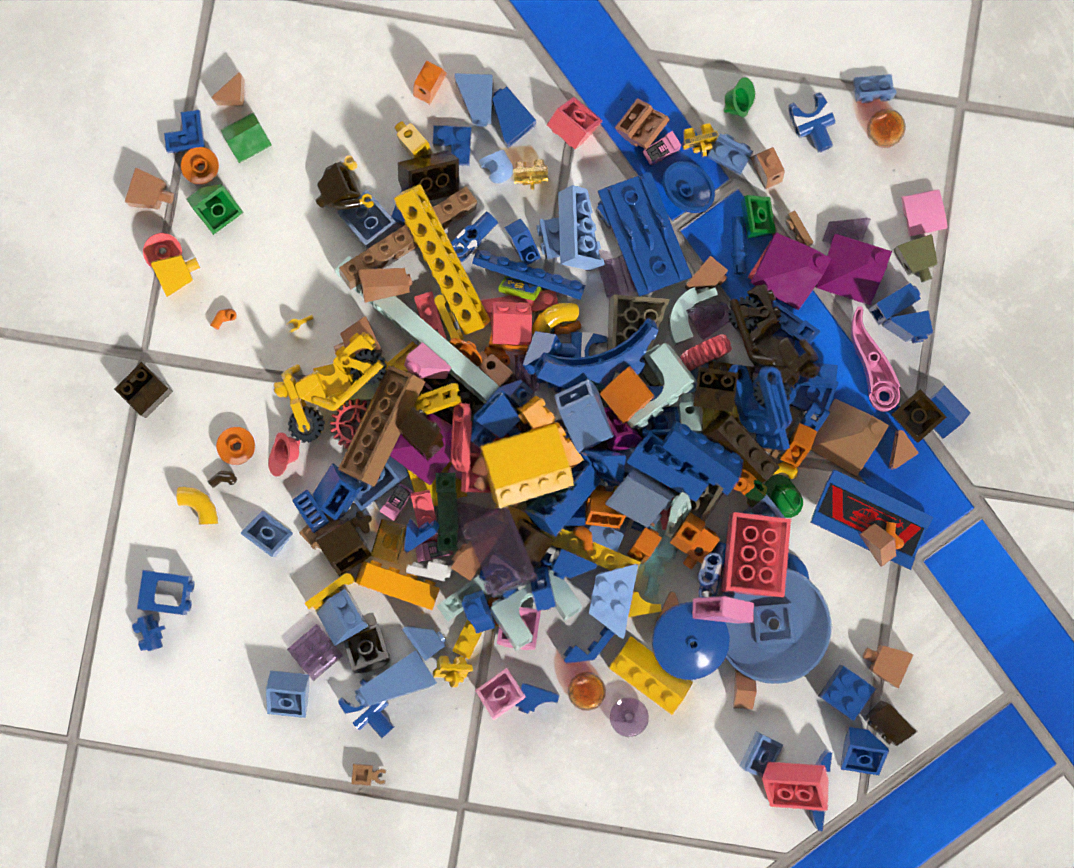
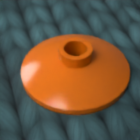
[181,147,219,185]
[449,338,482,366]
[216,427,255,465]

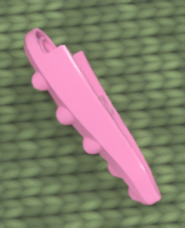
[851,306,900,412]

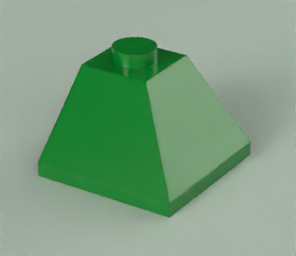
[186,184,244,235]

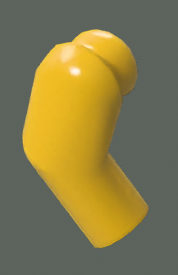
[773,462,798,479]

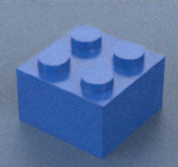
[818,665,876,721]

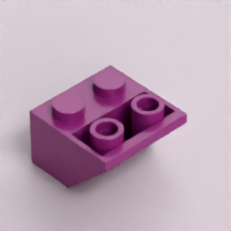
[604,407,644,452]

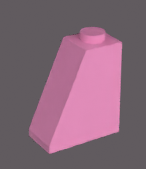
[692,596,754,623]

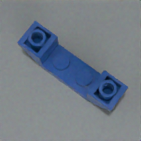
[471,380,534,450]
[563,626,615,663]

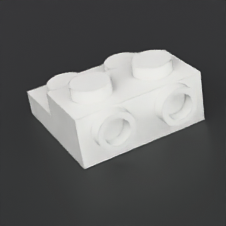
[406,559,452,581]

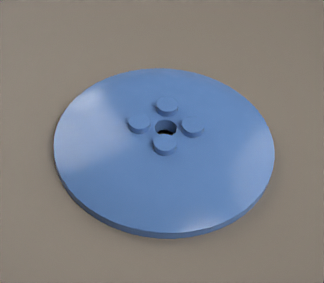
[722,569,832,684]

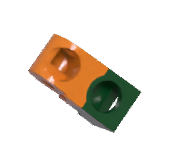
[734,469,768,507]

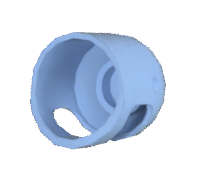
[479,150,514,184]

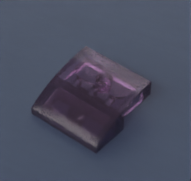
[598,255,637,299]
[287,624,344,681]

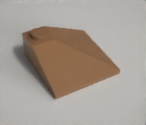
[811,399,889,477]

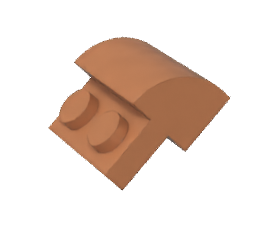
[615,99,670,149]

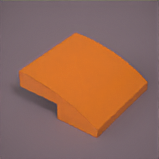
[600,367,654,423]

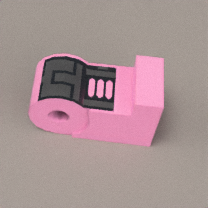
[643,131,681,165]
[380,483,414,522]
[415,539,453,563]

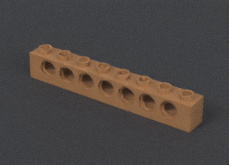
[339,187,477,290]

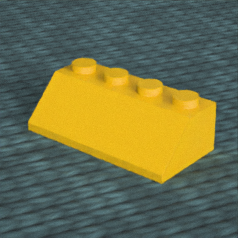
[608,636,693,715]

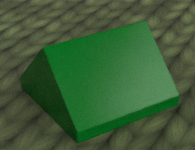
[221,112,272,163]
[741,195,776,239]

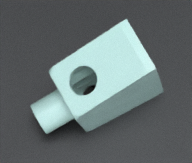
[678,393,702,434]

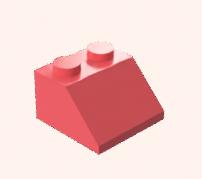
[547,97,602,149]
[490,302,532,345]

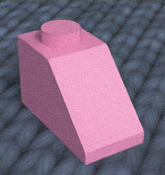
[404,342,451,379]

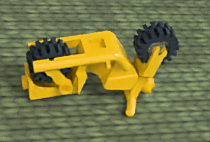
[273,331,387,443]

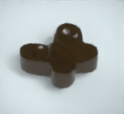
[350,511,372,534]

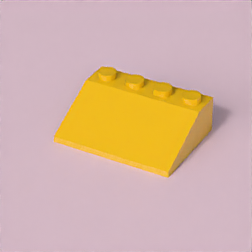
[481,424,574,508]

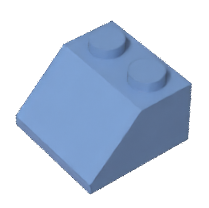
[585,517,630,552]
[317,589,368,646]
[266,671,309,718]

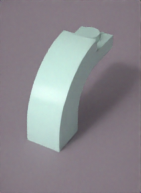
[669,287,718,346]
[437,575,501,621]

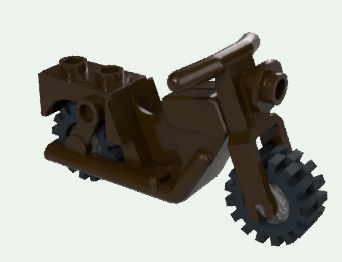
[728,284,820,410]

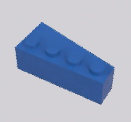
[662,421,743,496]
[626,432,710,502]
[524,461,601,537]

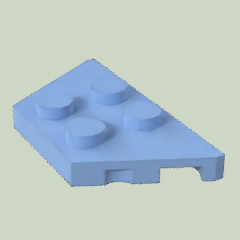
[589,564,638,639]

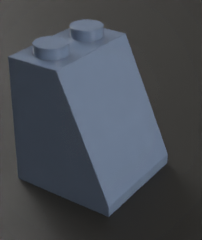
[605,468,675,528]

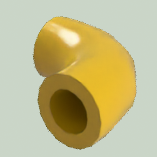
[532,303,579,334]
[176,487,218,525]

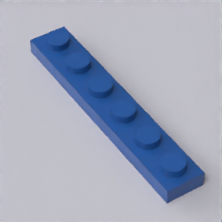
[472,250,586,300]

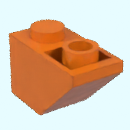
[670,512,706,554]

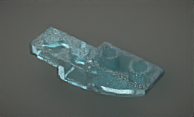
[642,527,680,598]

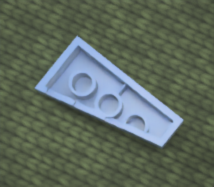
[558,185,605,271]

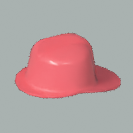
[268,432,300,477]

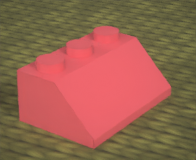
[762,762,828,811]

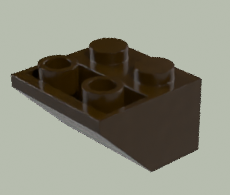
[114,362,173,418]
[693,367,738,412]
[399,406,444,461]
[315,518,372,576]
[498,518,555,572]

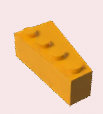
[517,396,584,469]
[355,560,440,610]

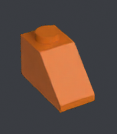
[780,423,817,468]
[627,527,662,565]

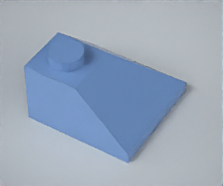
[402,626,446,661]

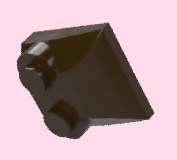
[891,389,946,443]
[344,624,391,674]

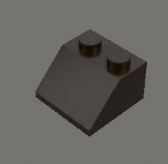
[865,700,918,746]

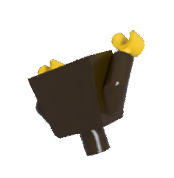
[316,155,374,210]

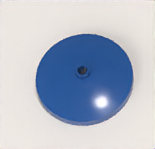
[652,602,730,680]

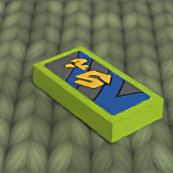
[499,276,541,301]

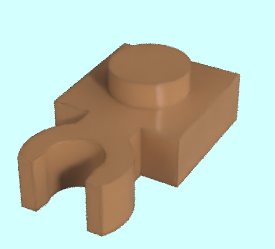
[351,764,387,786]

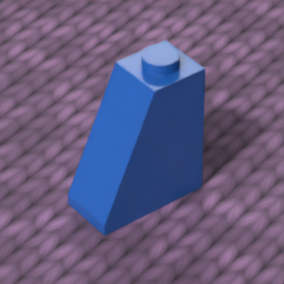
[492,86,536,149]
[868,283,921,325]

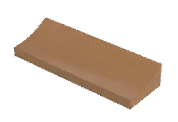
[338,365,425,487]

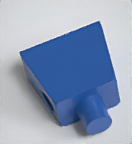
[799,363,838,389]
[473,391,521,438]

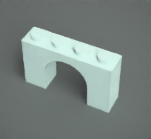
[627,343,697,429]
[491,569,582,651]

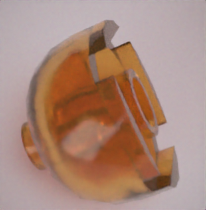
[866,109,906,148]
[567,672,606,711]

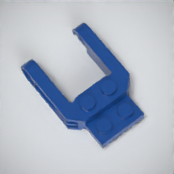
[729,364,792,451]

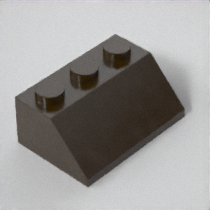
[398,150,459,201]

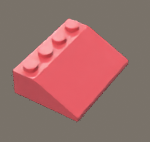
[722,512,791,597]

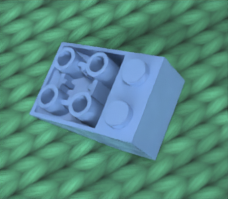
[554,379,613,453]

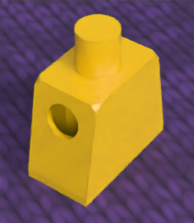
[394,121,433,159]
[151,254,200,297]

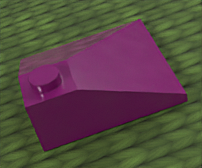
[750,232,831,310]
[816,234,892,305]
[390,413,452,485]

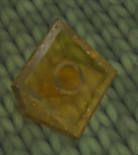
[371,519,407,564]

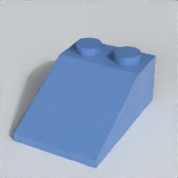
[337,190,400,250]
[351,456,409,511]

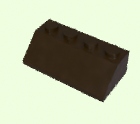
[700,411,780,483]

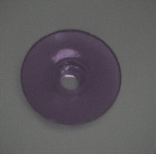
[610,698,649,737]

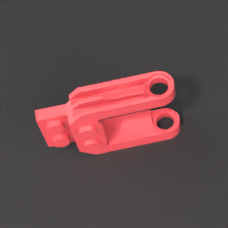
[450,403,510,493]

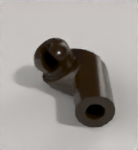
[207,471,237,488]

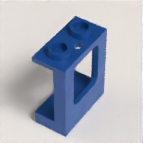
[137,570,195,615]

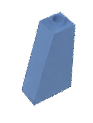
[354,650,437,708]

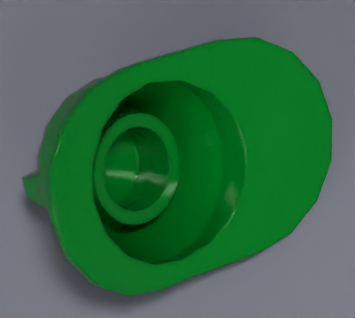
[723,77,756,118]
[765,475,803,518]

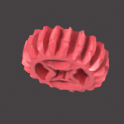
[681,334,732,371]
[330,399,368,449]

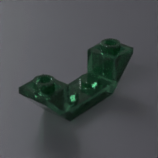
[436,472,458,551]

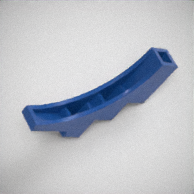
[534,318,659,389]

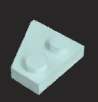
[665,492,692,539]

